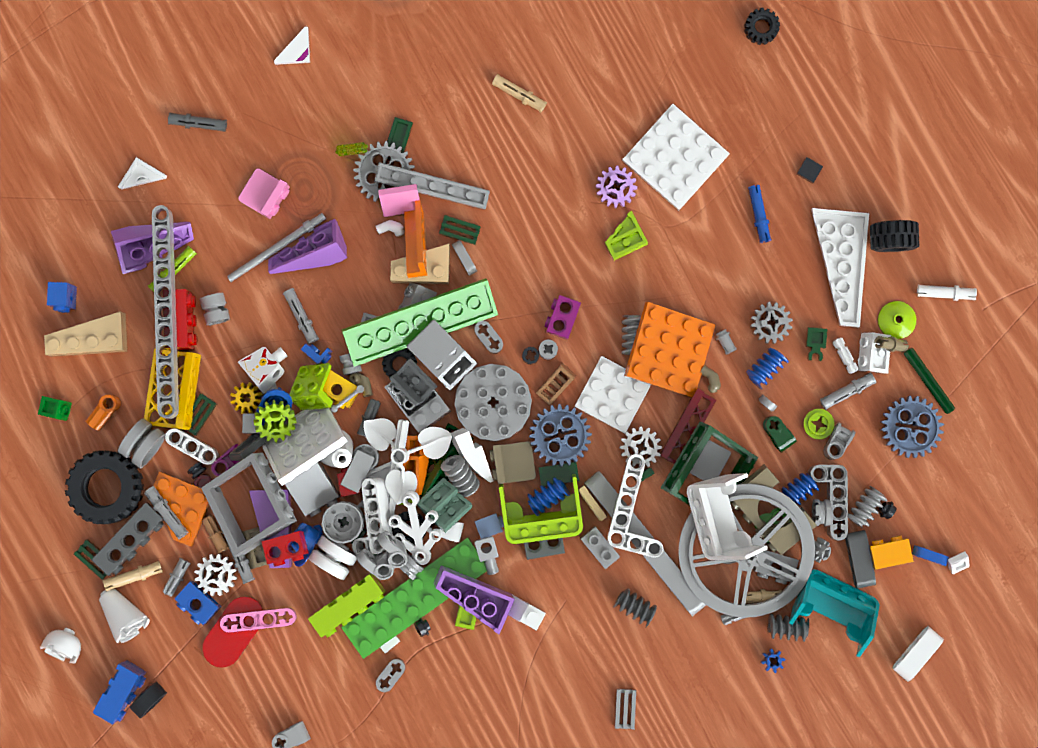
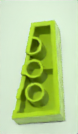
[308,573,386,638]

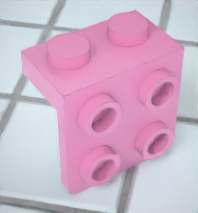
[239,169,290,219]

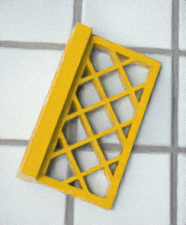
[144,349,201,430]

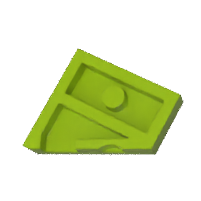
[605,211,648,260]

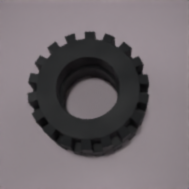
[870,220,920,252]

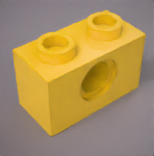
[322,370,359,409]

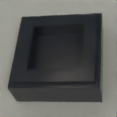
[797,157,823,184]

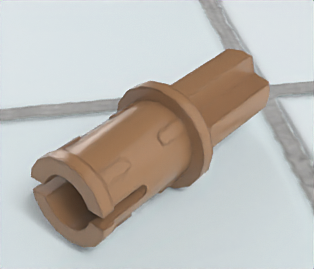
[202,515,229,554]

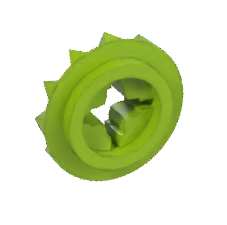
[803,409,834,439]

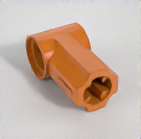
[85,395,121,431]

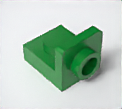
[38,396,72,421]

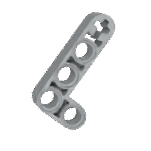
[808,465,848,540]

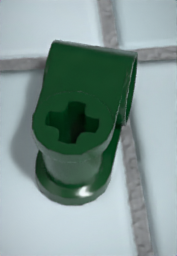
[763,416,797,453]

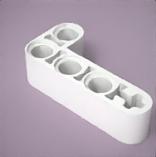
[352,477,393,555]

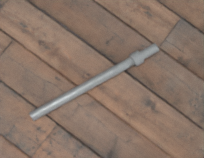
[227,213,326,282]

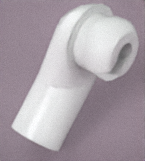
[376,220,404,237]

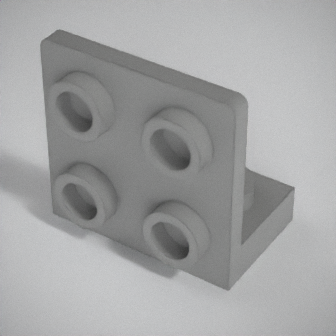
[690,440,731,481]

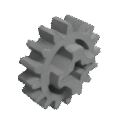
[750,302,793,344]

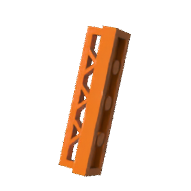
[404,200,427,278]

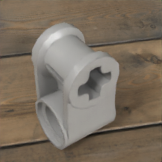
[823,422,856,460]
[272,721,311,748]

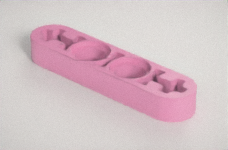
[220,608,297,632]

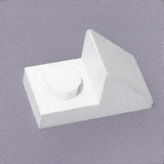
[508,594,546,630]

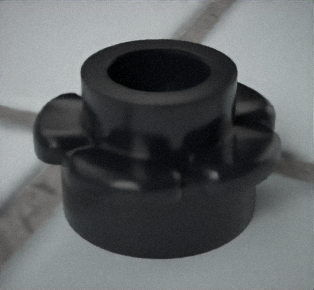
[879,501,897,519]
[414,619,431,637]

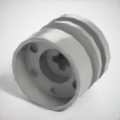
[322,501,365,544]

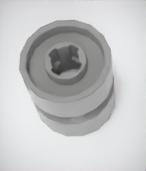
[199,293,230,326]

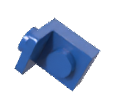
[301,344,332,364]

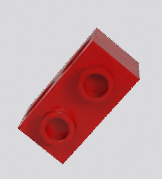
[262,531,309,567]

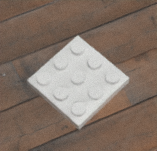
[574,356,651,434]

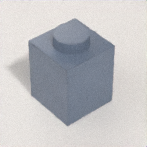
[474,513,504,539]

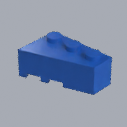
[93,660,146,725]

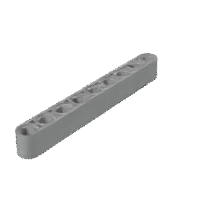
[584,471,706,617]

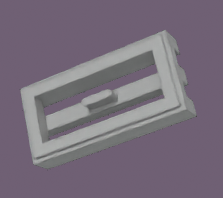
[615,689,636,730]

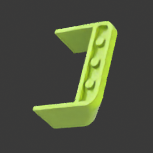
[499,474,583,544]

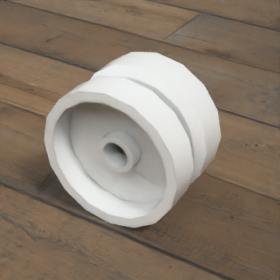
[308,535,357,580]

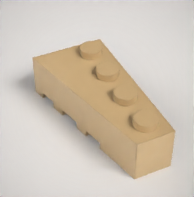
[44,312,127,357]

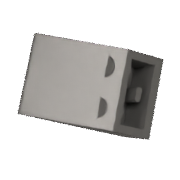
[407,319,478,390]
[384,381,451,434]

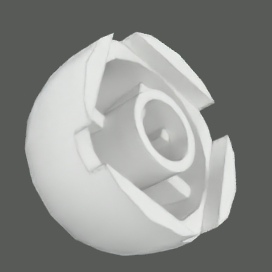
[40,628,81,663]

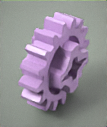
[596,166,637,208]

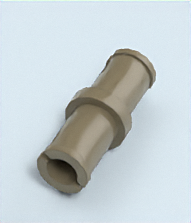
[874,336,909,352]

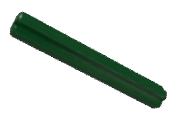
[904,348,955,414]

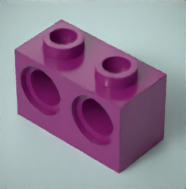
[544,295,581,340]

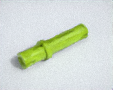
[148,246,197,292]

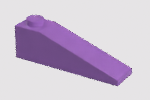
[268,219,347,274]
[111,222,194,274]

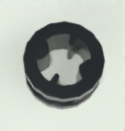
[522,347,539,365]
[187,462,206,479]

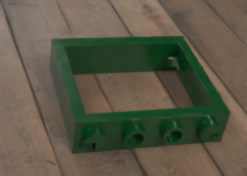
[661,421,758,507]

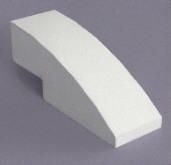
[451,428,493,483]

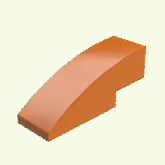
[403,434,429,495]

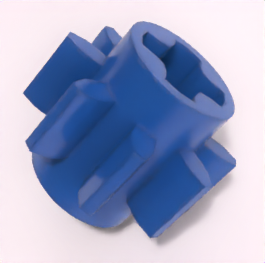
[760,648,786,673]

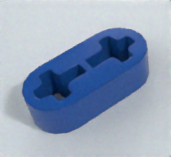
[912,545,949,566]

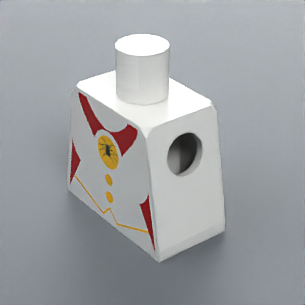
[238,347,287,394]

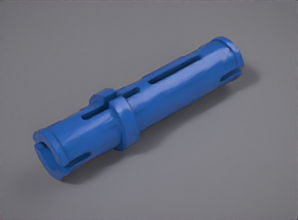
[748,185,772,243]

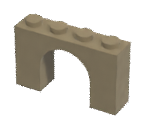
[730,464,817,555]

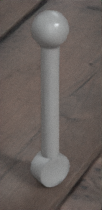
[330,385,364,413]

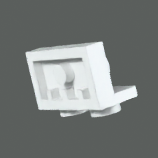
[858,332,891,374]

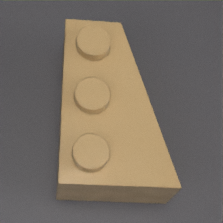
[390,244,450,285]

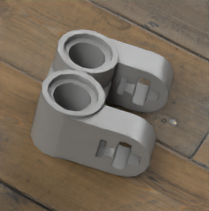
[356,531,408,580]

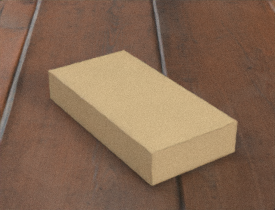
[578,486,607,521]

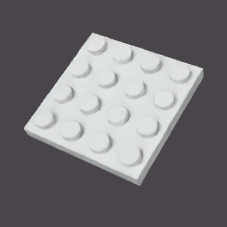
[622,104,730,211]
[262,408,348,486]

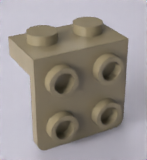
[490,441,536,484]

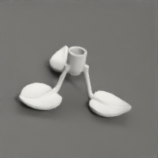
[364,418,452,505]

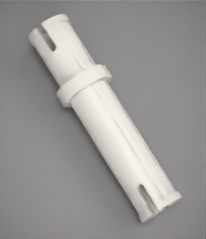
[917,284,977,301]

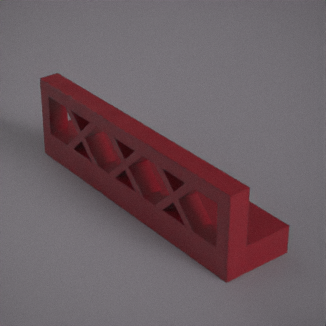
[660,388,716,464]

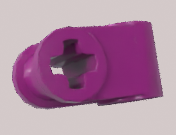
[211,444,240,476]

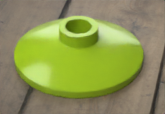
[878,301,916,339]

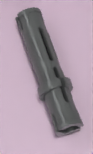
[168,112,227,132]

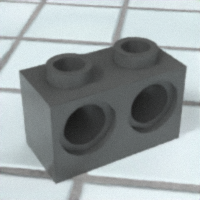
[524,538,565,560]

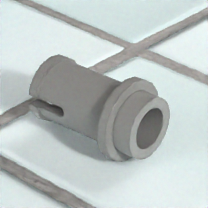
[716,329,737,355]

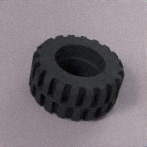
[65,450,144,524]

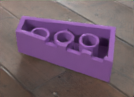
[249,490,292,568]
[434,565,515,634]

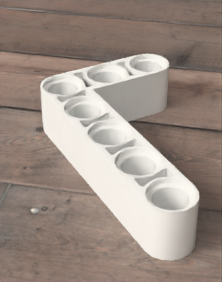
[607,454,663,557]

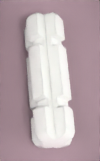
[833,338,859,374]

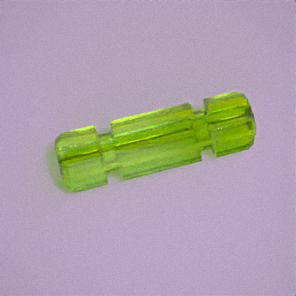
[335,142,368,156]

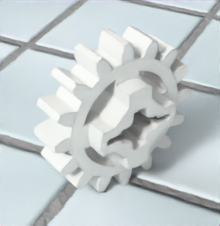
[620,427,662,467]
[194,554,237,596]

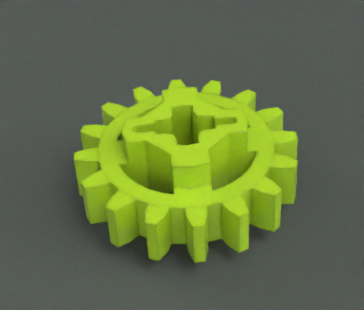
[253,400,296,442]

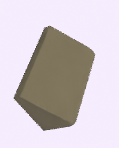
[242,527,268,569]

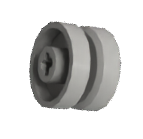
[118,418,166,468]

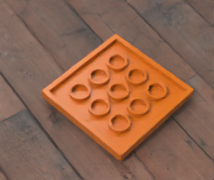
[624,302,715,398]

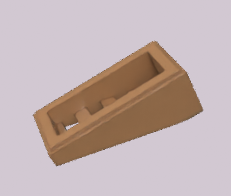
[536,363,576,405]

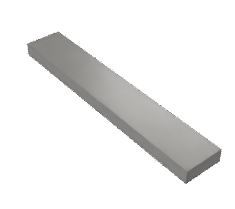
[374,162,490,210]

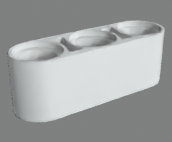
[165,429,219,465]
[892,626,944,682]

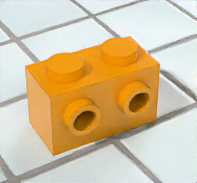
[869,535,914,570]

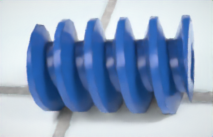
[746,348,789,390]
[781,473,819,505]
[527,477,570,516]

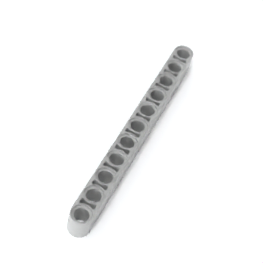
[152,205,179,419]

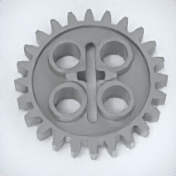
[353,141,415,202]

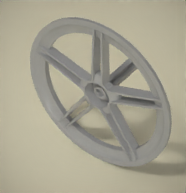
[678,484,815,618]

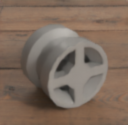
[539,339,558,360]

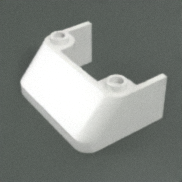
[687,473,767,560]

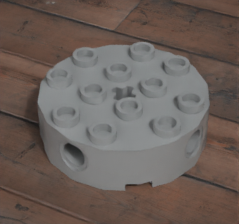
[455,364,532,442]

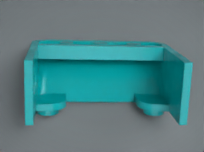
[789,569,880,657]

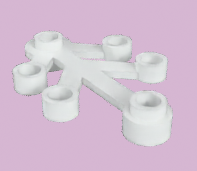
[389,491,442,565]

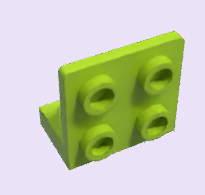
[289,363,333,410]

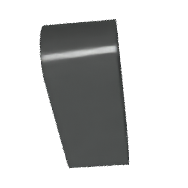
[845,530,876,589]

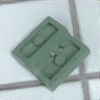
[417,478,473,533]

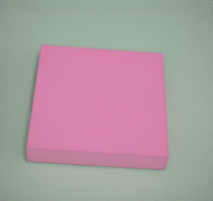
[378,184,420,217]

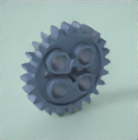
[880,396,944,458]
[529,404,592,467]

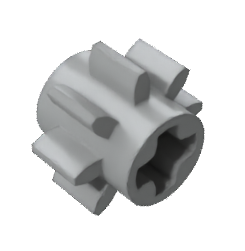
[814,537,831,563]

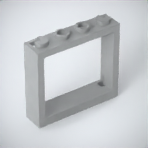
[201,453,297,556]

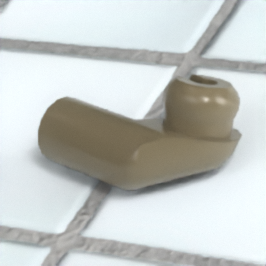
[700,365,721,393]
[349,372,373,397]

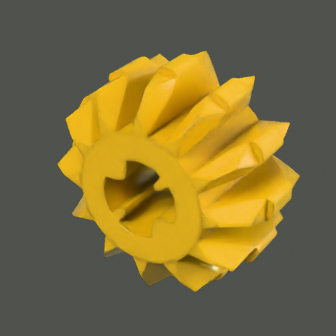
[230,382,263,414]

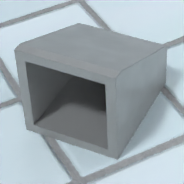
[285,461,340,517]

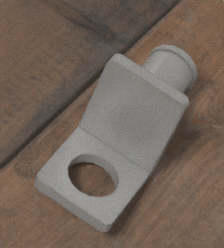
[475,536,499,575]

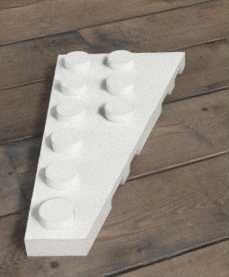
[811,208,869,328]

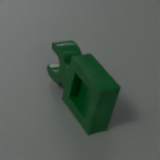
[806,327,827,362]

